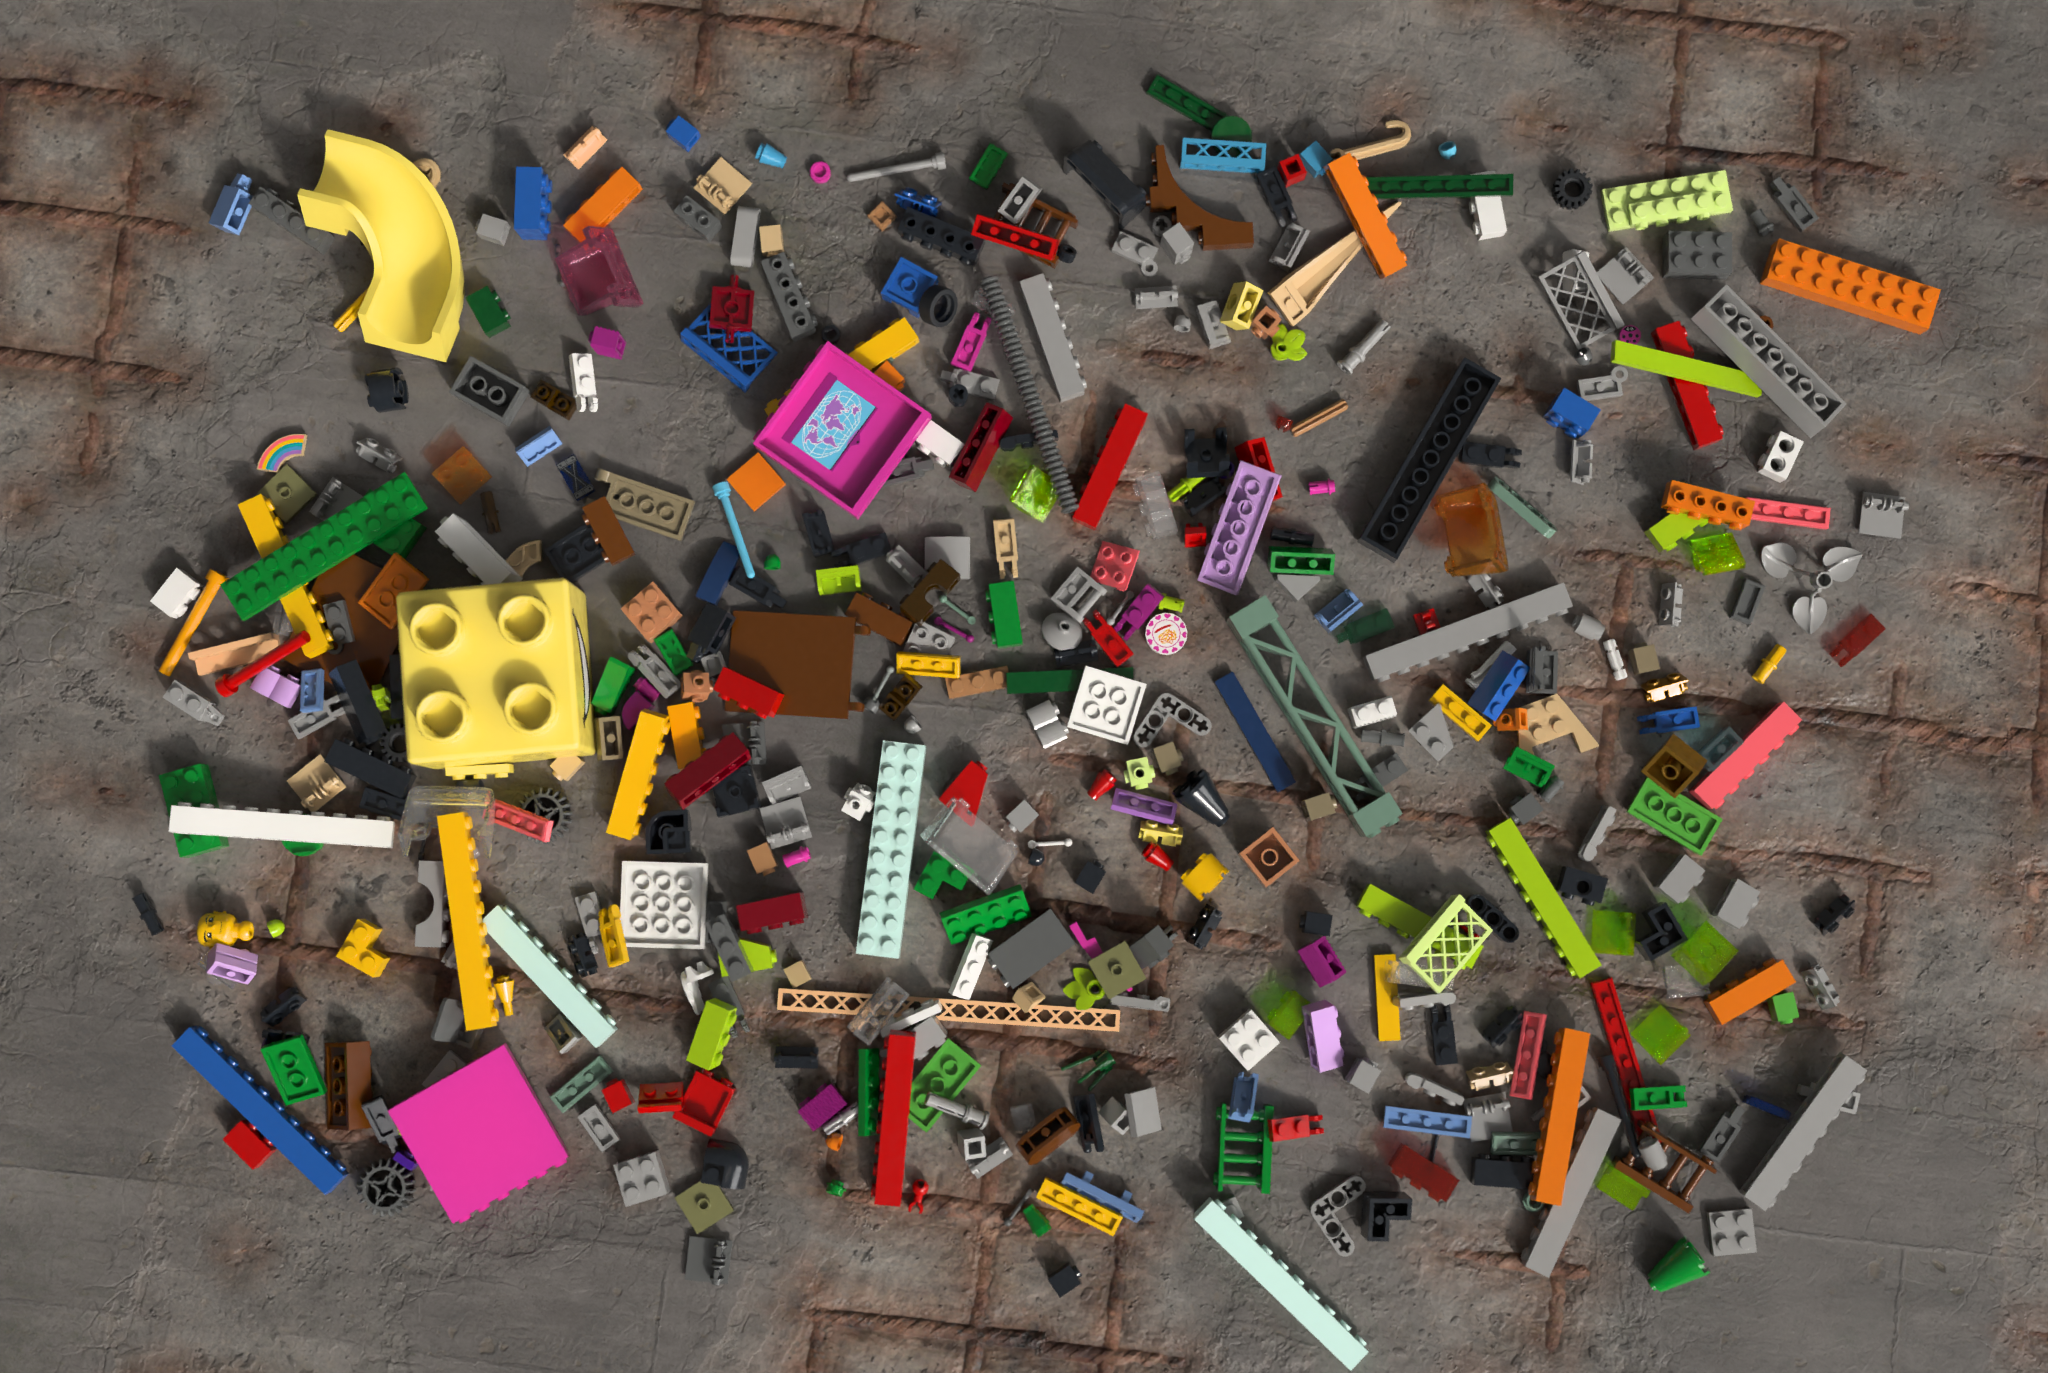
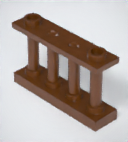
[994,183,1078,269]
[1611,1119,1717,1213]

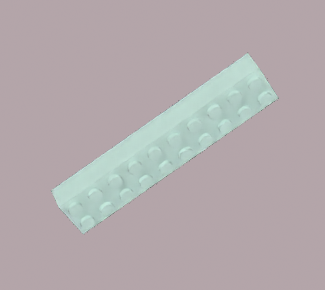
[856,740,926,959]

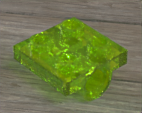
[1009,465,1058,523]
[1690,532,1746,576]

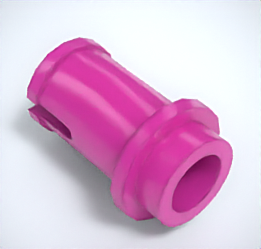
[1309,478,1335,495]
[633,677,661,703]
[782,846,811,868]

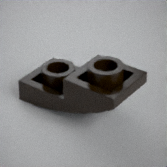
[530,380,577,421]
[879,673,923,721]

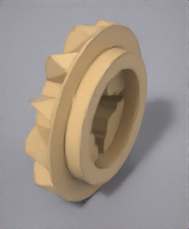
[413,159,441,189]

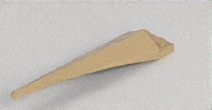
[1268,201,1401,326]

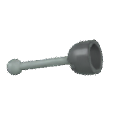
[863,665,895,714]

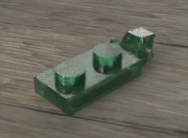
[1335,608,1395,645]

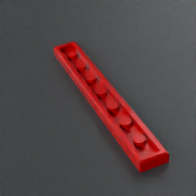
[1590,977,1662,1143]

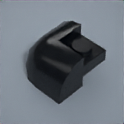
[645,810,692,854]
[701,1138,749,1189]

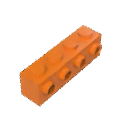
[1661,480,1755,530]

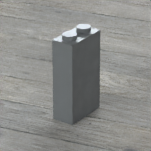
[987,909,1076,989]

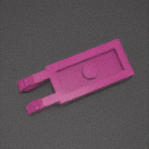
[951,312,992,372]

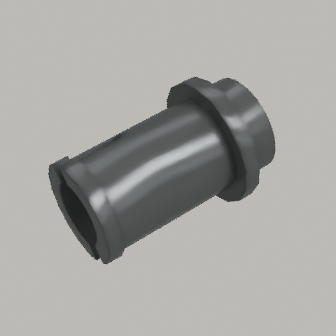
[1750,208,1774,237]
[1538,775,1564,803]

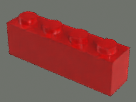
[971,214,1060,260]

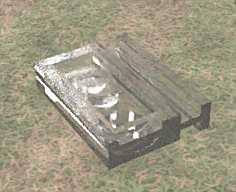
[1662,963,1711,999]

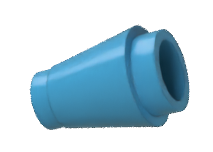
[755,143,787,169]

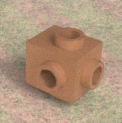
[1250,306,1282,340]
[680,670,713,702]

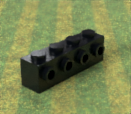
[898,207,985,266]

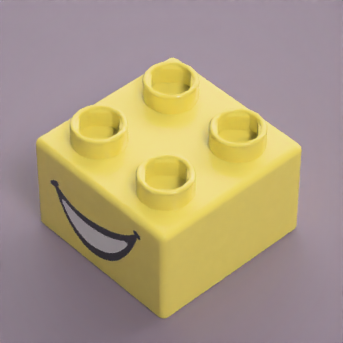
[396,578,597,769]

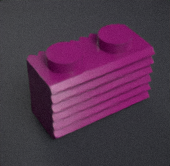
[588,326,626,360]
[1298,936,1346,987]
[797,1083,848,1132]

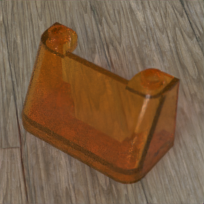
[1435,482,1509,577]

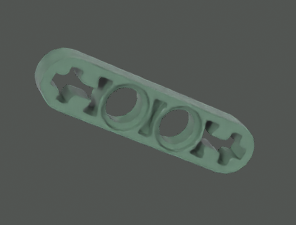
[1487,476,1557,538]

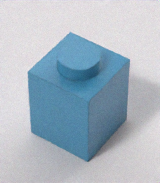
[1300,141,1332,178]

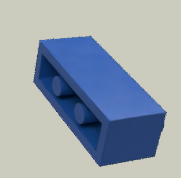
[1467,650,1531,721]

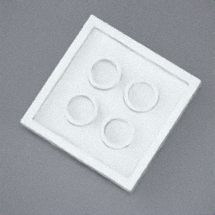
[1067,665,1147,745]

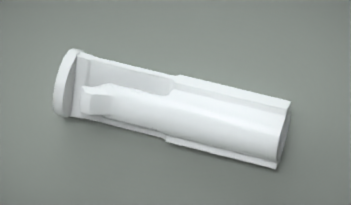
[1465,641,1517,691]

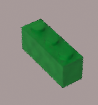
[1267,546,1335,575]
[985,581,1023,649]

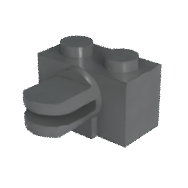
[1129,925,1178,970]

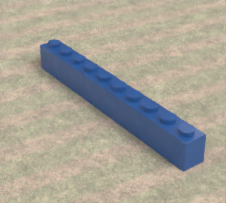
[172,1026,349,1195]

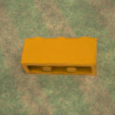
[667,702,706,770]

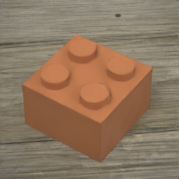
[621,582,683,643]
[1238,827,1300,888]

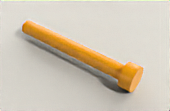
[158,568,230,676]

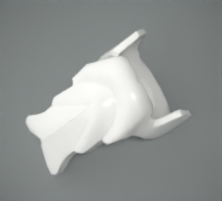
[680,961,714,1015]

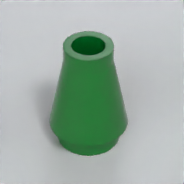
[1022,1204,1052,1238]

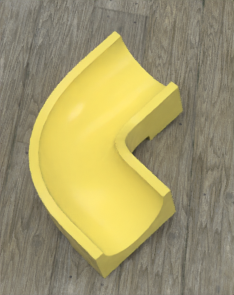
[297,129,465,362]

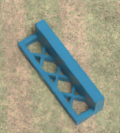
[1180,138,1266,173]

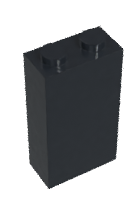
[329,660,387,745]

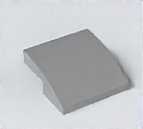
[925,536,970,580]

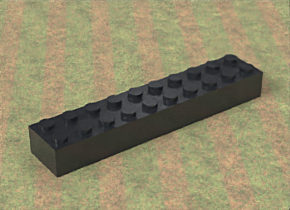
[1357,357,1501,563]

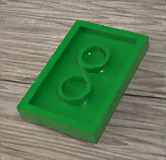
[260,1034,327,1106]

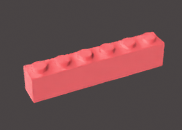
[1688,702,1802,810]

